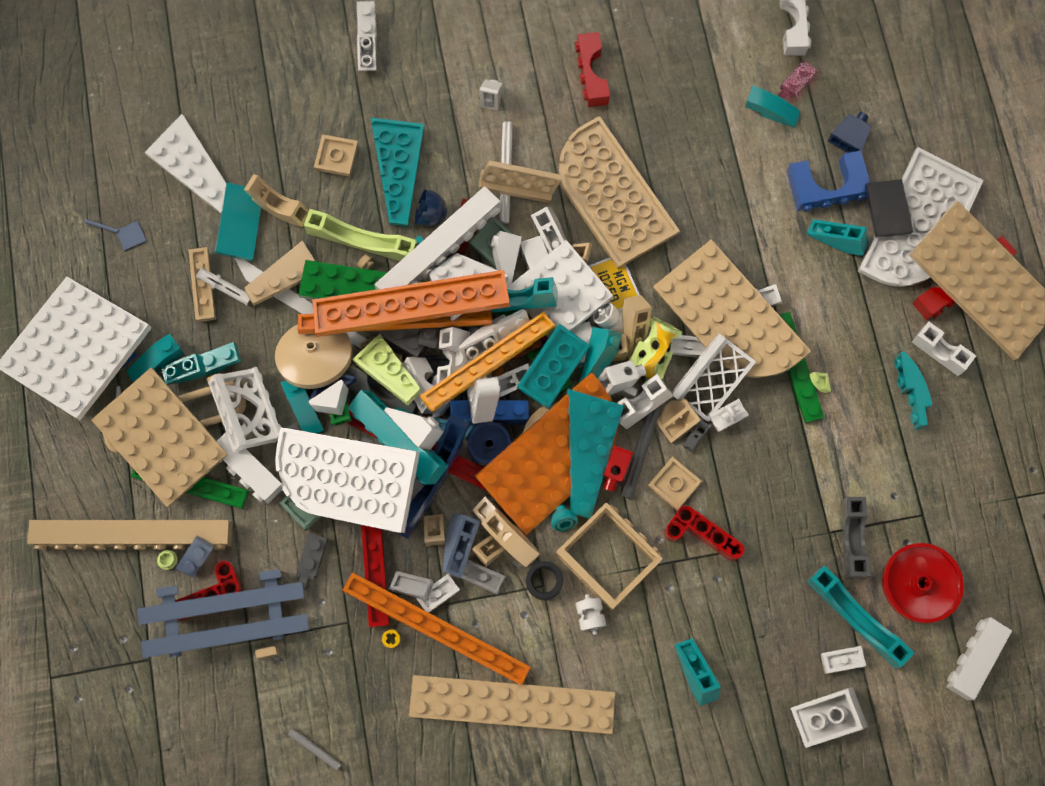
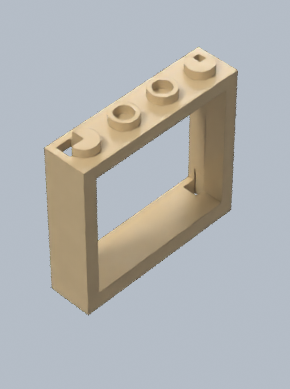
[555,503,663,611]

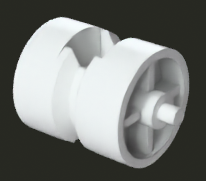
[593,302,624,333]
[575,594,607,635]

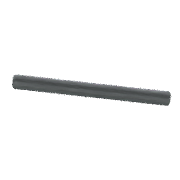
[621,405,662,499]

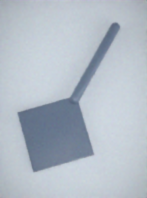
[84,219,146,251]

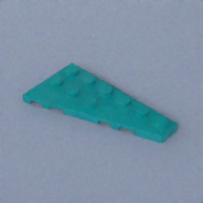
[568,389,624,518]

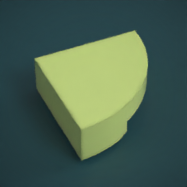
[810,372,831,393]

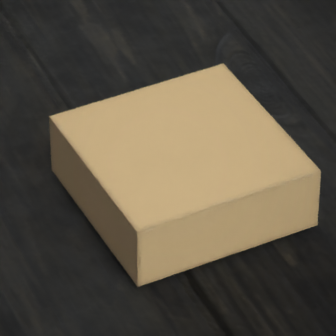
[255,646,280,660]

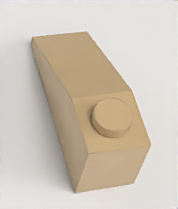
[622,295,652,358]

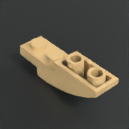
[473,496,541,568]

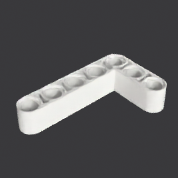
[467,376,500,424]

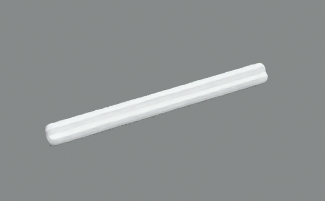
[499,121,512,224]

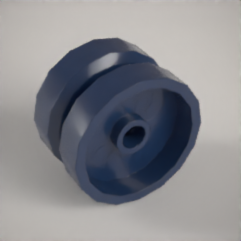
[467,422,511,467]

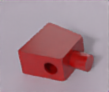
[603,445,633,492]

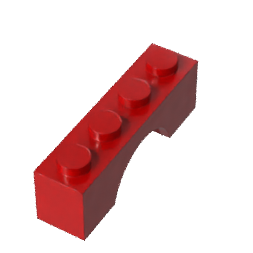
[574,32,610,107]

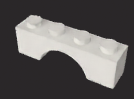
[780,0,811,56]

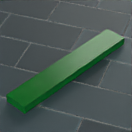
[131,469,249,509]

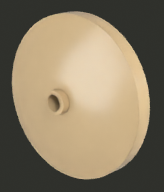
[275,324,353,389]

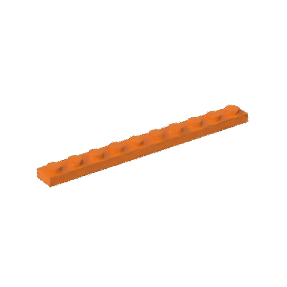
[297,310,492,334]
[342,573,531,685]

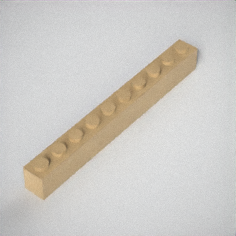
[27,520,233,550]

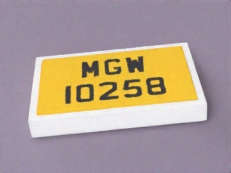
[588,258,640,312]

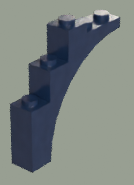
[394,413,469,539]

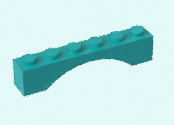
[806,565,914,669]

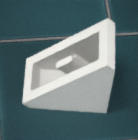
[308,380,349,415]

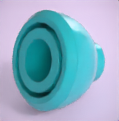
[551,505,578,532]

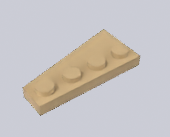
[244,240,315,306]

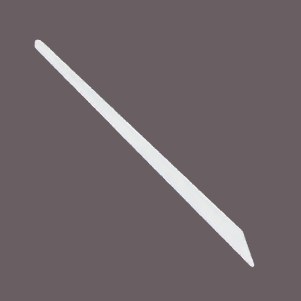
[235,258,403,364]

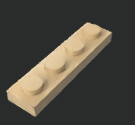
[188,247,216,322]

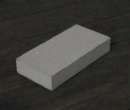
[389,571,434,601]

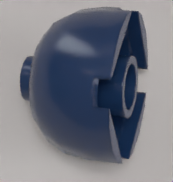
[415,189,447,227]

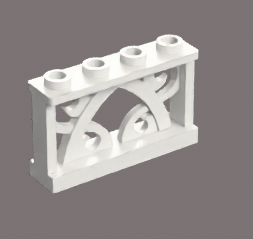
[208,367,281,452]

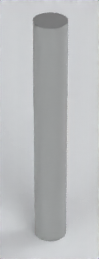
[288,728,342,771]

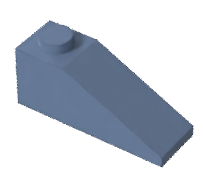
[443,514,480,578]

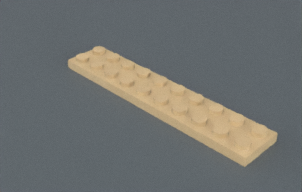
[409,675,615,734]

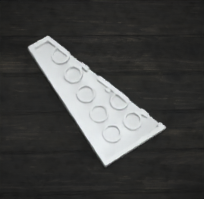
[145,114,226,214]

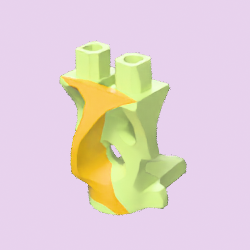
[629,316,682,384]

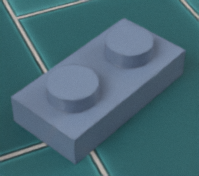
[176,536,214,578]

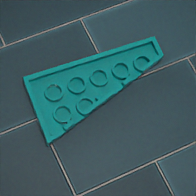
[370,117,425,227]

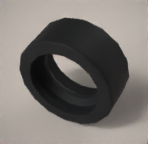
[526,561,564,600]

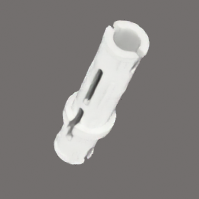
[196,267,250,306]

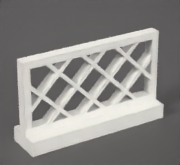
[671,333,756,422]

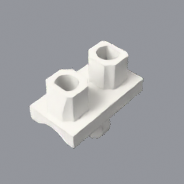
[709,399,749,432]

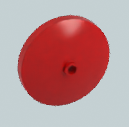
[882,543,964,624]

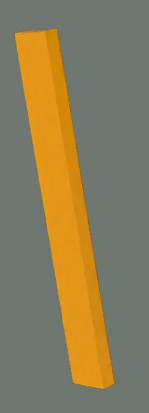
[420,312,556,413]

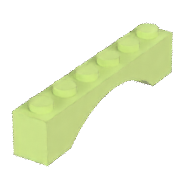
[304,209,418,261]

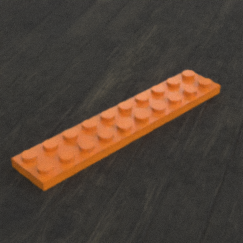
[312,270,510,337]

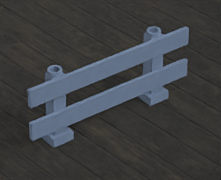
[137,569,309,658]

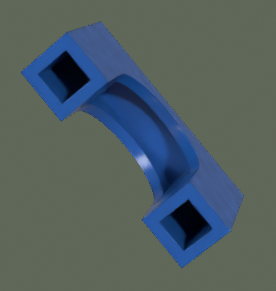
[786,150,870,212]

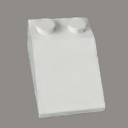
[791,687,868,748]

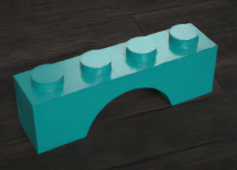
[491,277,558,313]

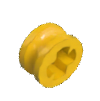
[382,630,400,648]

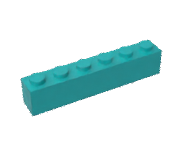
[348,390,448,485]

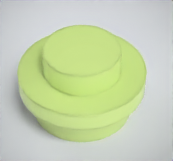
[157,550,178,570]

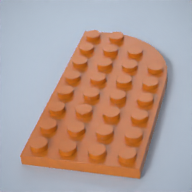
[475,373,618,535]

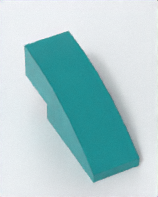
[745,85,800,128]

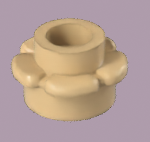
[357,254,374,270]

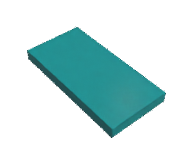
[215,182,261,261]
[516,324,591,409]

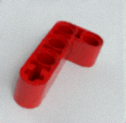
[664,506,744,561]
[175,561,243,622]

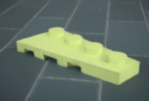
[353,334,422,405]

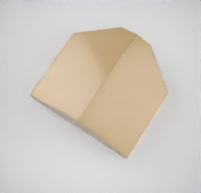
[656,399,701,443]

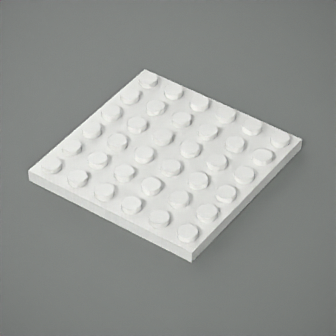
[0,276,152,421]

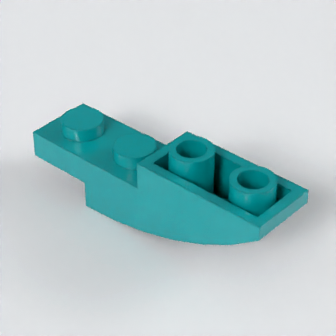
[161,342,241,385]
[894,352,932,430]

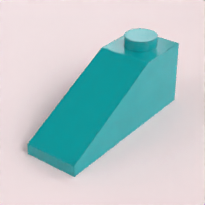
[807,219,869,256]
[580,327,622,382]
[126,333,185,383]
[280,380,324,434]
[674,638,721,706]

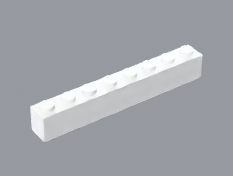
[375,186,500,290]

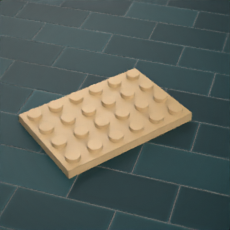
[92,368,229,507]

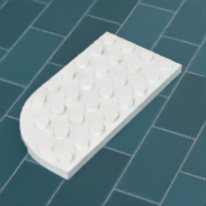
[858,147,983,286]
[276,427,420,533]

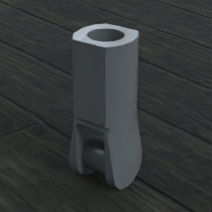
[683,418,712,453]

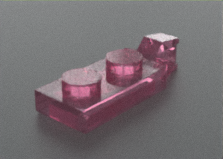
[778,60,818,100]

